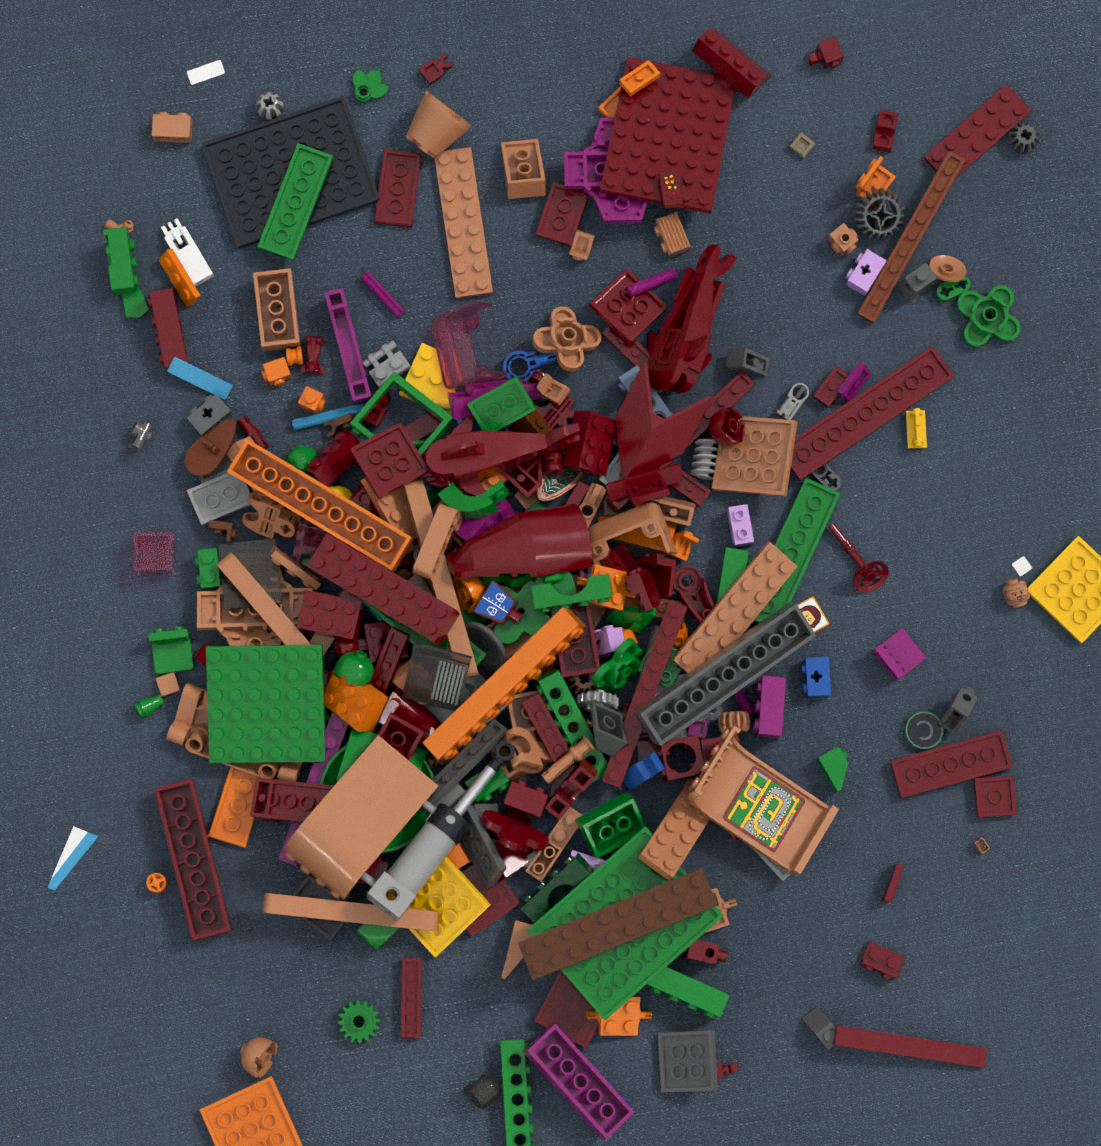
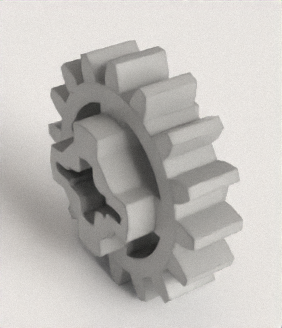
[576,689,619,712]

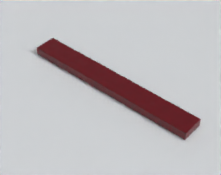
[833,1025,987,1068]

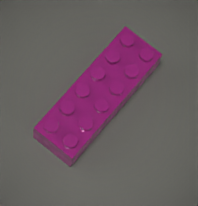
[522,1024,634,1140]

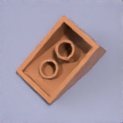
[501,139,545,199]

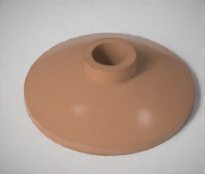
[929,255,966,282]

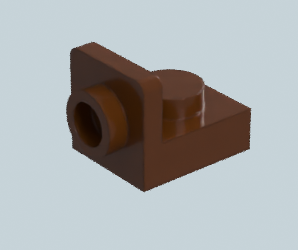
[209,520,237,544]

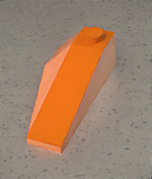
[598,516,677,556]

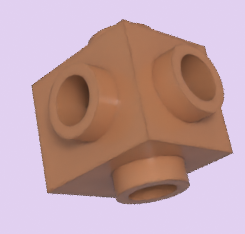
[828,223,859,256]

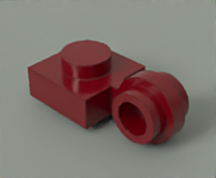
[363,392,391,428]

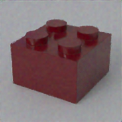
[503,780,548,820]

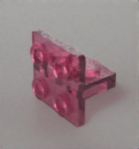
[293,518,325,565]

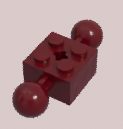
[334,621,410,664]

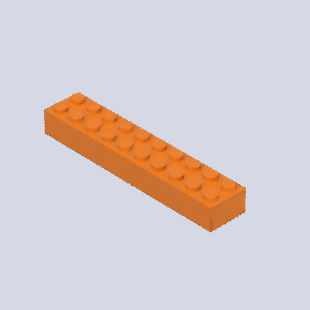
[227,439,414,572]
[423,607,586,760]

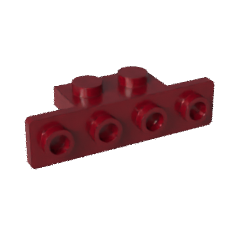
[606,463,683,505]

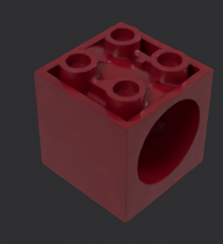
[655,735,704,783]

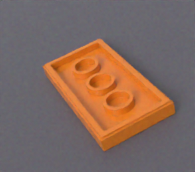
[208,767,260,848]

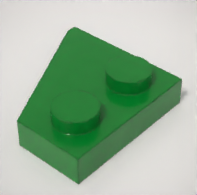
[605,606,656,634]

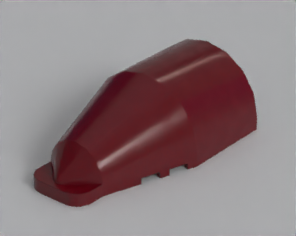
[447,504,592,578]

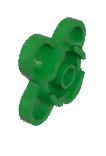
[957,285,1021,347]
[495,580,551,644]
[592,638,645,694]

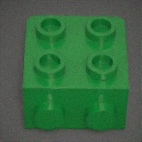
[149,626,194,674]

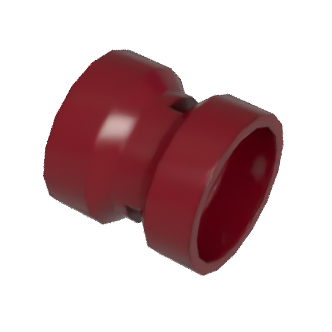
[543,451,563,477]

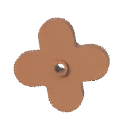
[532,307,601,372]

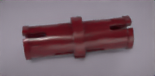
[237,415,269,450]

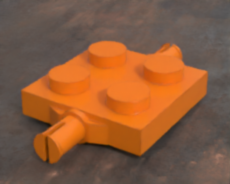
[576,564,637,611]
[586,995,652,1036]

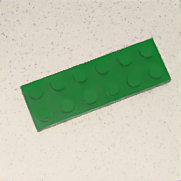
[257,143,333,261]

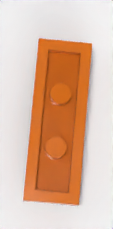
[158,249,201,307]

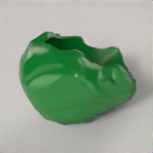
[285,445,318,475]

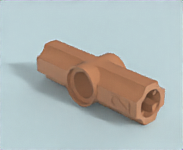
[579,483,607,528]

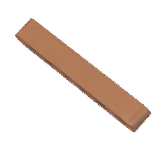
[217,552,311,645]

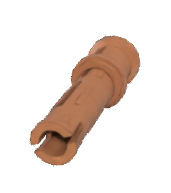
[541,735,596,784]

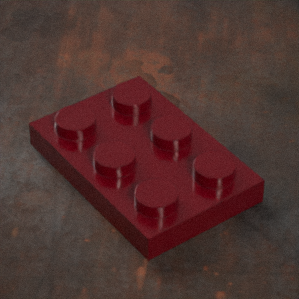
[536,182,589,247]

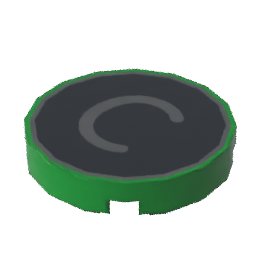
[905,711,943,750]

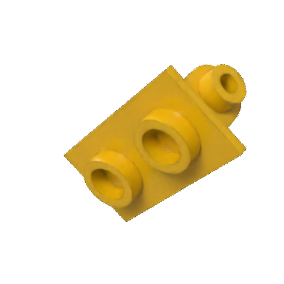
[906,408,927,449]

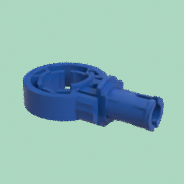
[503,351,557,381]

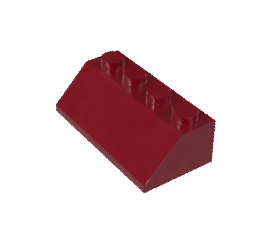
[692,28,771,98]

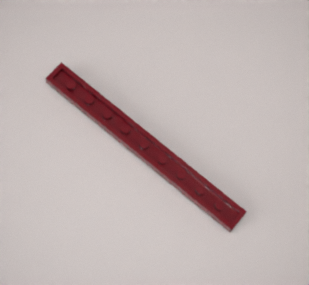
[605,371,755,511]
[602,600,688,788]

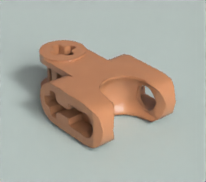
[505,727,554,774]

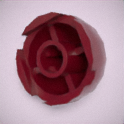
[709,407,745,446]

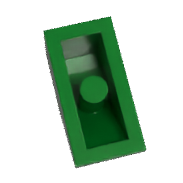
[817,747,849,793]

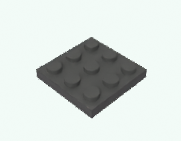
[658,1030,718,1093]

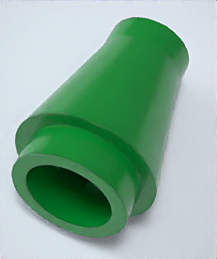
[134,694,164,718]

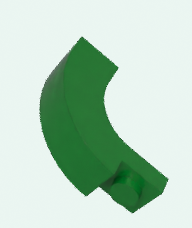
[438,480,510,519]

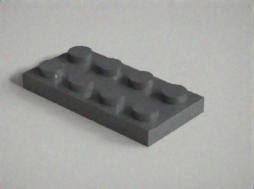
[460,804,507,889]

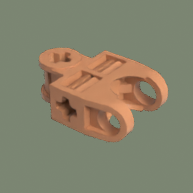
[242,491,301,539]

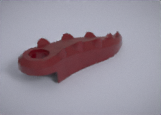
[673,566,715,624]

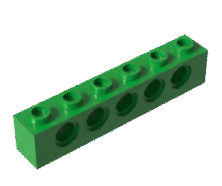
[535,668,608,782]
[500,1039,534,1146]

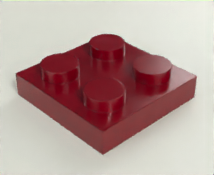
[974,776,1017,818]

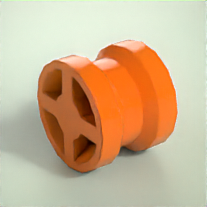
[286,346,303,366]
[146,873,168,893]

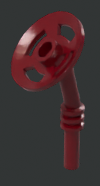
[828,523,889,592]

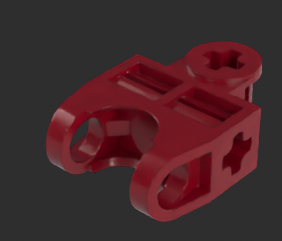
[536,395,575,430]

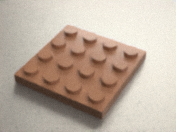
[712,416,798,497]

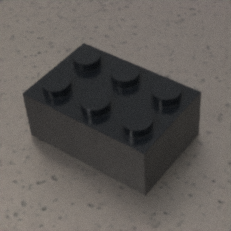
[292,875,347,941]

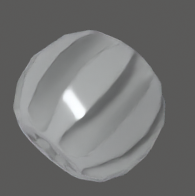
[256,92,284,120]

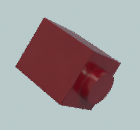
[807,37,844,69]

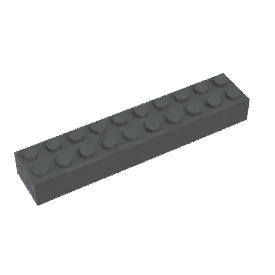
[634,602,816,746]

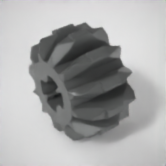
[1009,121,1041,154]

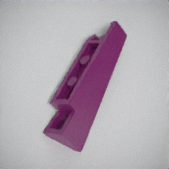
[447,379,541,420]

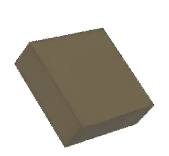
[789,132,816,159]

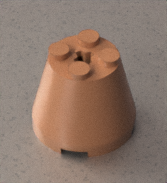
[405,91,471,158]

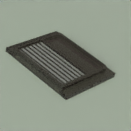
[402,642,472,711]

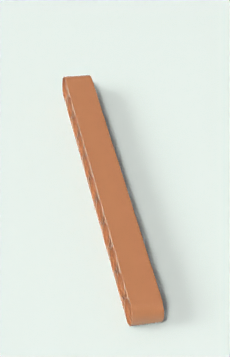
[403,478,478,679]

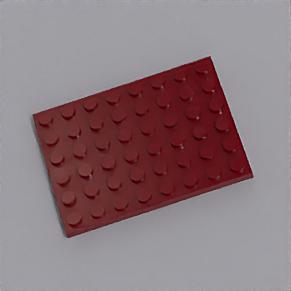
[600,57,735,214]

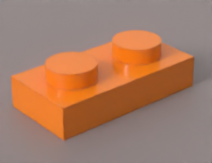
[619,60,660,97]

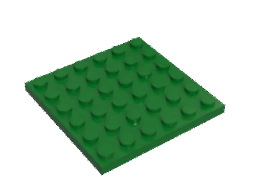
[206,644,326,763]

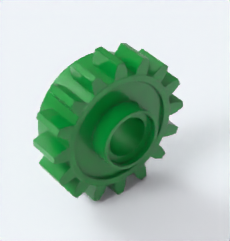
[337,1000,381,1043]

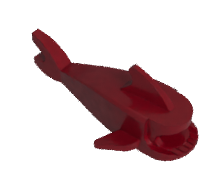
[647,245,737,394]
[422,416,580,496]

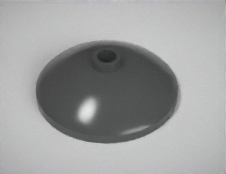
[465,622,507,672]

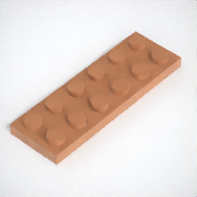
[638,778,710,881]

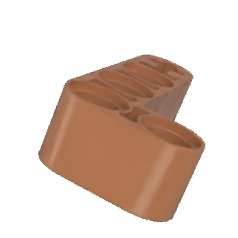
[413,504,462,580]

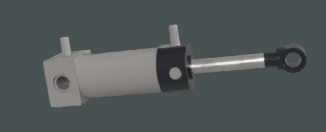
[361,741,515,922]

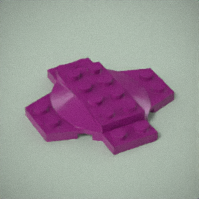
[564,118,648,223]

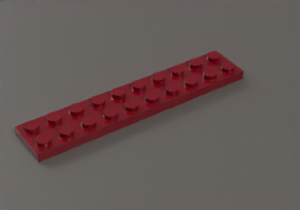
[791,346,954,481]

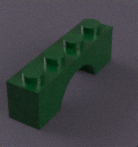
[521,853,594,923]

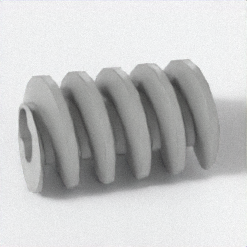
[690,438,718,480]

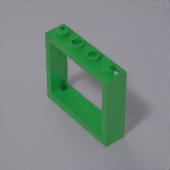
[350,372,454,457]

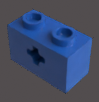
[801,657,831,698]

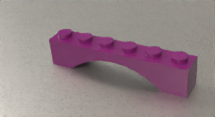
[324,288,372,405]

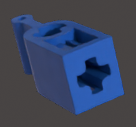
[623,752,665,791]

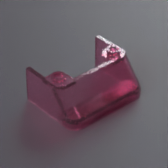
[431,301,507,390]

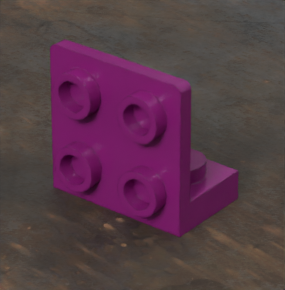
[872,628,926,682]

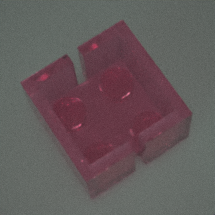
[133,532,175,574]

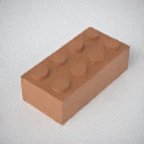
[253,268,301,352]

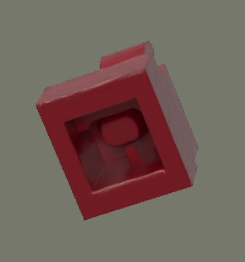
[716,1061,739,1079]

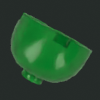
[334,650,374,687]

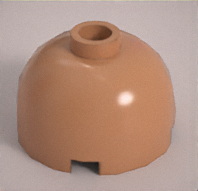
[240,1037,278,1078]

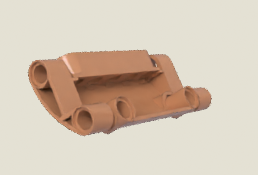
[166,683,304,782]

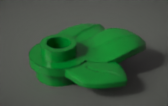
[353,69,389,102]

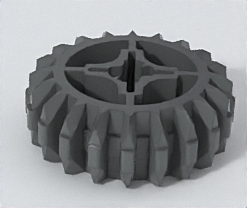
[854,188,905,239]

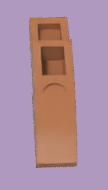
[526,807,582,882]

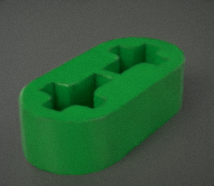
[936,276,971,302]

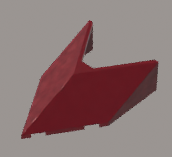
[615,362,712,479]

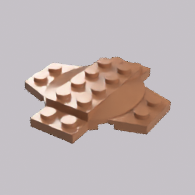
[197,553,313,646]

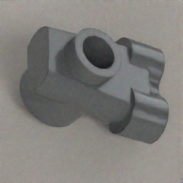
[127,421,153,453]

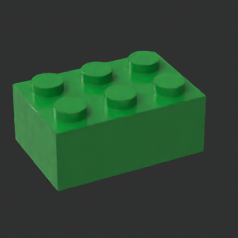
[575,792,645,859]

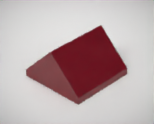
[378,713,425,761]

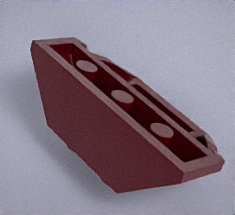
[500,456,542,499]

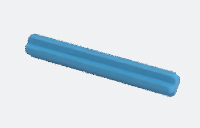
[292,403,365,430]

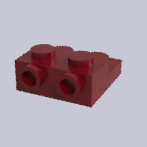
[625,566,663,611]

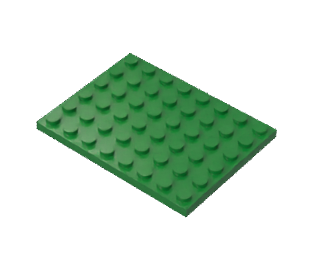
[527,826,724,1021]

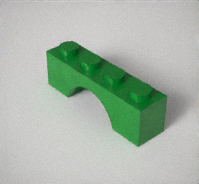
[531,574,614,613]

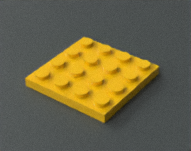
[1028,536,1101,644]
[386,857,491,958]

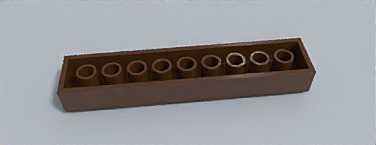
[518,868,717,980]

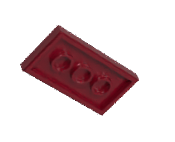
[374,149,422,228]

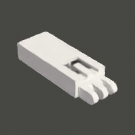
[161,218,214,287]

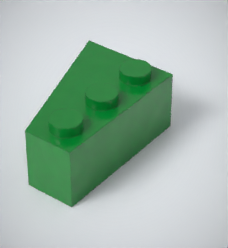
[103,227,139,296]

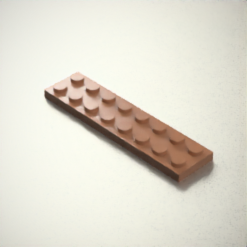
[435,147,493,299]
[671,541,797,674]

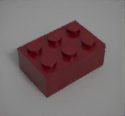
[563,410,616,477]
[296,590,365,642]

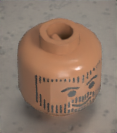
[1002,578,1030,608]

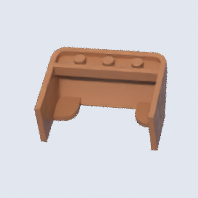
[589,502,678,566]

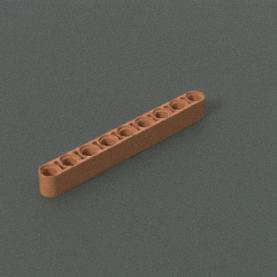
[262,893,439,932]

